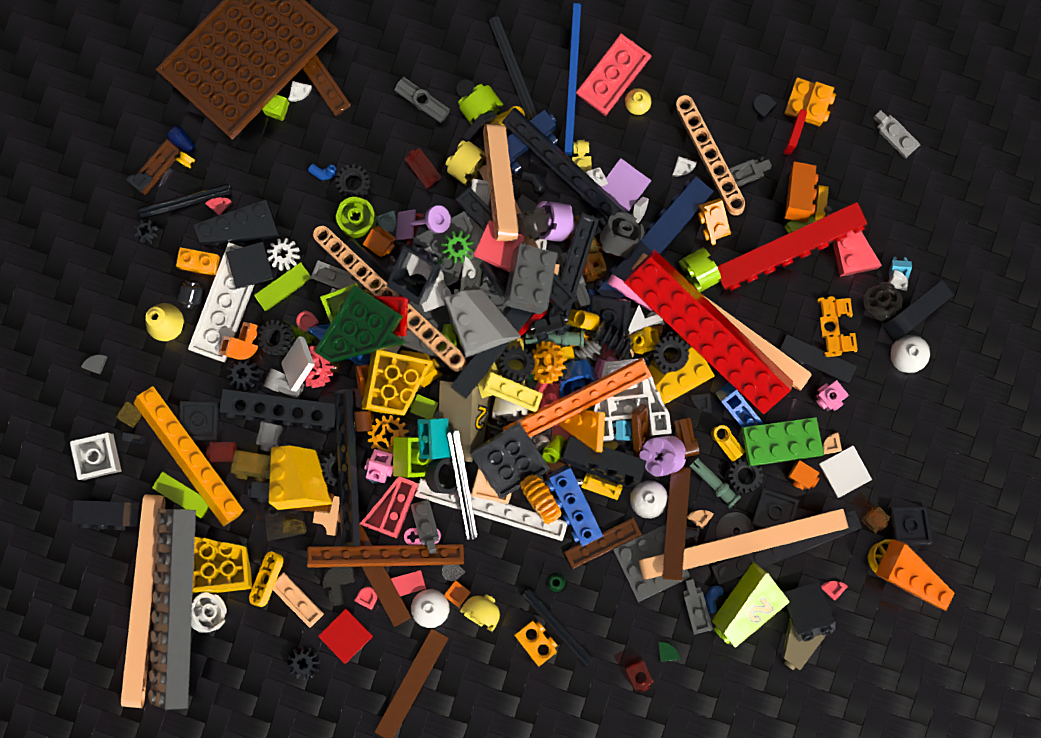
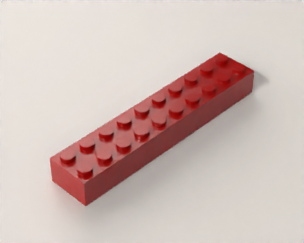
[624,249,793,414]

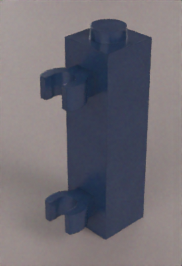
[507,110,558,174]

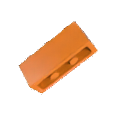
[785,162,819,222]

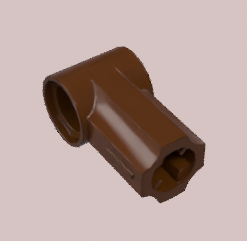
[354,410,375,431]
[674,418,700,457]

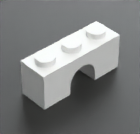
[407,247,451,312]

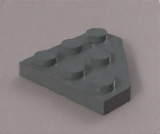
[413,211,474,286]

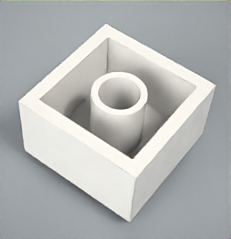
[70,433,121,480]

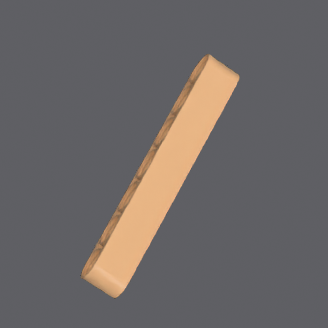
[676,95,745,215]
[483,124,518,241]

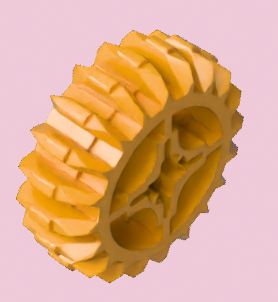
[520,474,561,524]

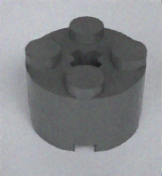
[600,212,644,258]

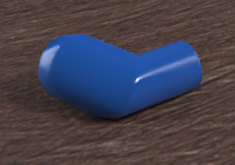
[308,164,337,180]
[705,585,724,613]

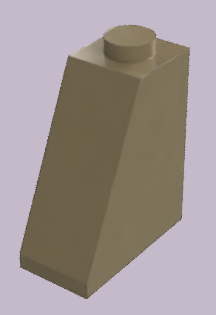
[782,618,825,670]

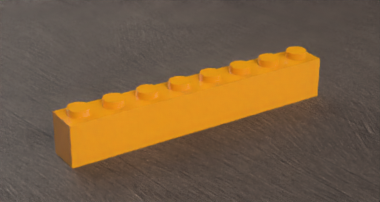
[134,386,243,527]

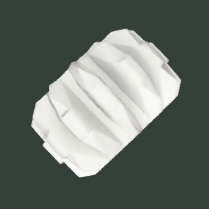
[267,238,300,271]

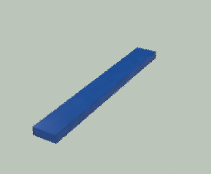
[564,3,581,156]

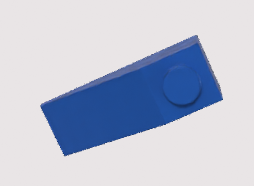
[715,382,765,428]

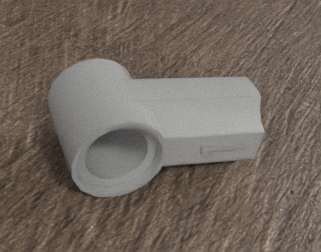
[263,368,305,399]

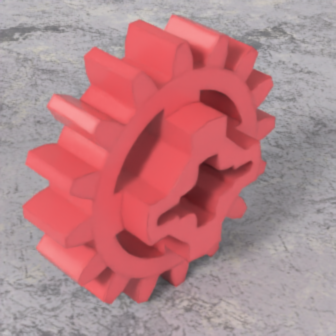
[303,346,334,388]

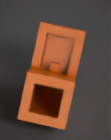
[218,322,258,360]

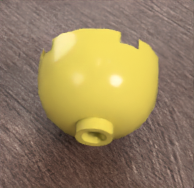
[460,595,500,631]

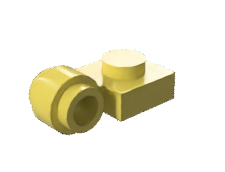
[572,140,592,172]

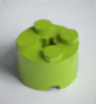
[458,84,503,125]
[336,197,376,238]
[679,247,721,292]

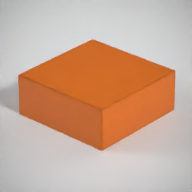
[444,580,471,607]

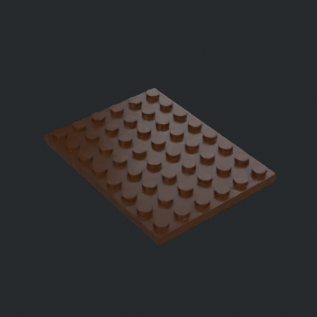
[156,0,338,140]

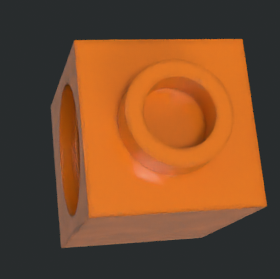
[363,225,397,257]

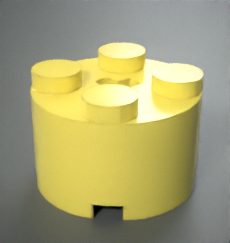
[445,140,486,186]

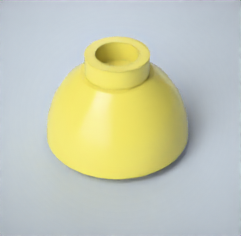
[625,88,651,115]

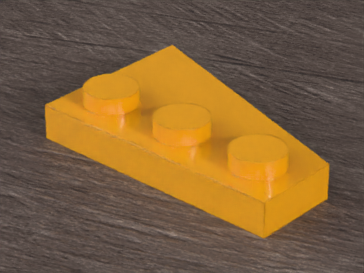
[559,410,605,452]

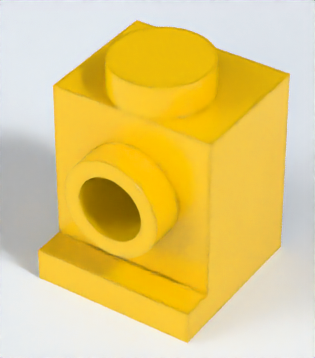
[630,326,660,354]

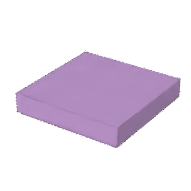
[602,158,651,212]

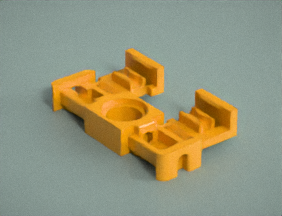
[818,296,857,357]

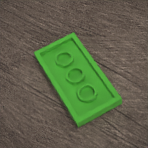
[741,418,824,467]

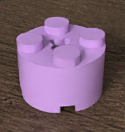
[532,201,576,242]
[640,435,686,476]

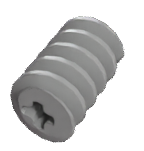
[563,334,604,364]

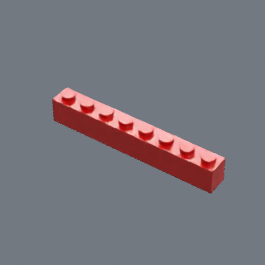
[717,202,867,291]

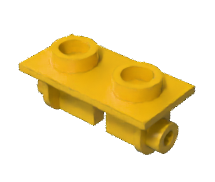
[581,472,622,500]

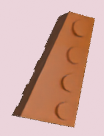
[875,539,954,610]

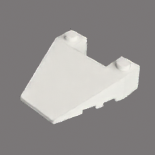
[593,358,671,442]

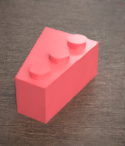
[832,232,882,276]
[360,477,418,538]

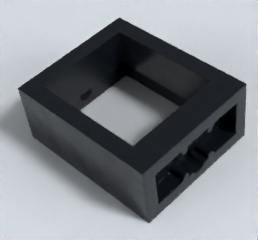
[386,242,445,306]

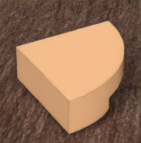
[822,433,842,454]
[687,510,714,529]

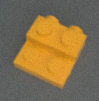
[784,78,836,126]

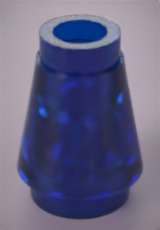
[167,125,195,153]

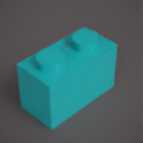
[418,418,450,459]

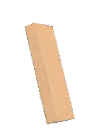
[273,573,324,628]

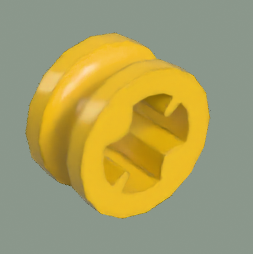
[176,151,195,168]

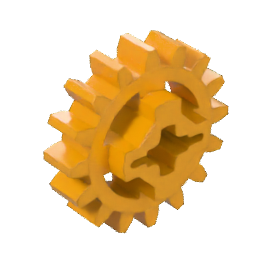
[532,341,566,384]
[367,415,409,454]

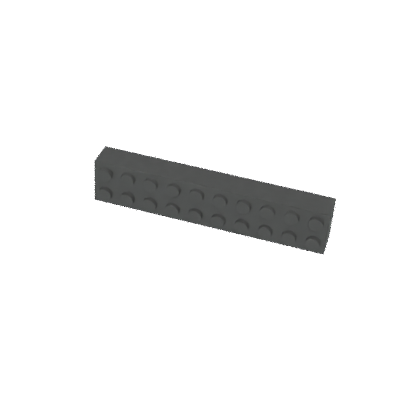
[148,509,196,710]

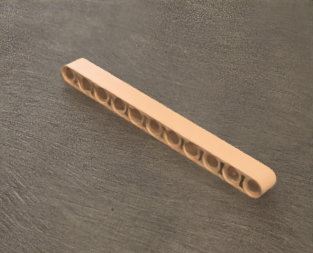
[313,226,466,371]
[631,253,812,391]
[121,494,166,708]
[638,509,848,580]

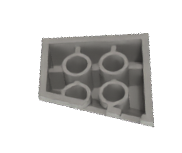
[445,290,521,357]

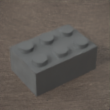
[503,243,558,314]

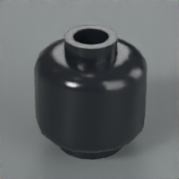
[177,279,203,309]

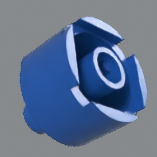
[558,359,597,398]

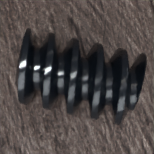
[592,319,635,360]

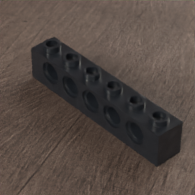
[219,389,336,431]

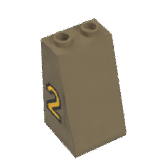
[439,381,492,462]

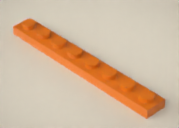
[503,358,651,437]

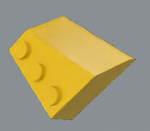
[648,334,715,404]
[361,350,433,415]
[269,445,332,510]
[192,537,252,595]

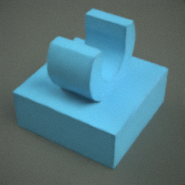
[888,257,912,279]
[612,420,633,441]

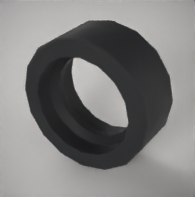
[425,457,457,494]

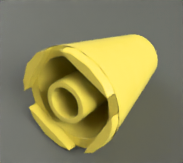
[145,303,184,341]

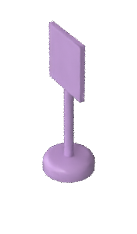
[396,206,451,241]

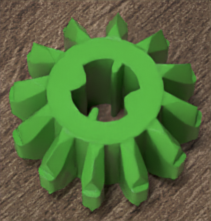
[441,231,474,264]

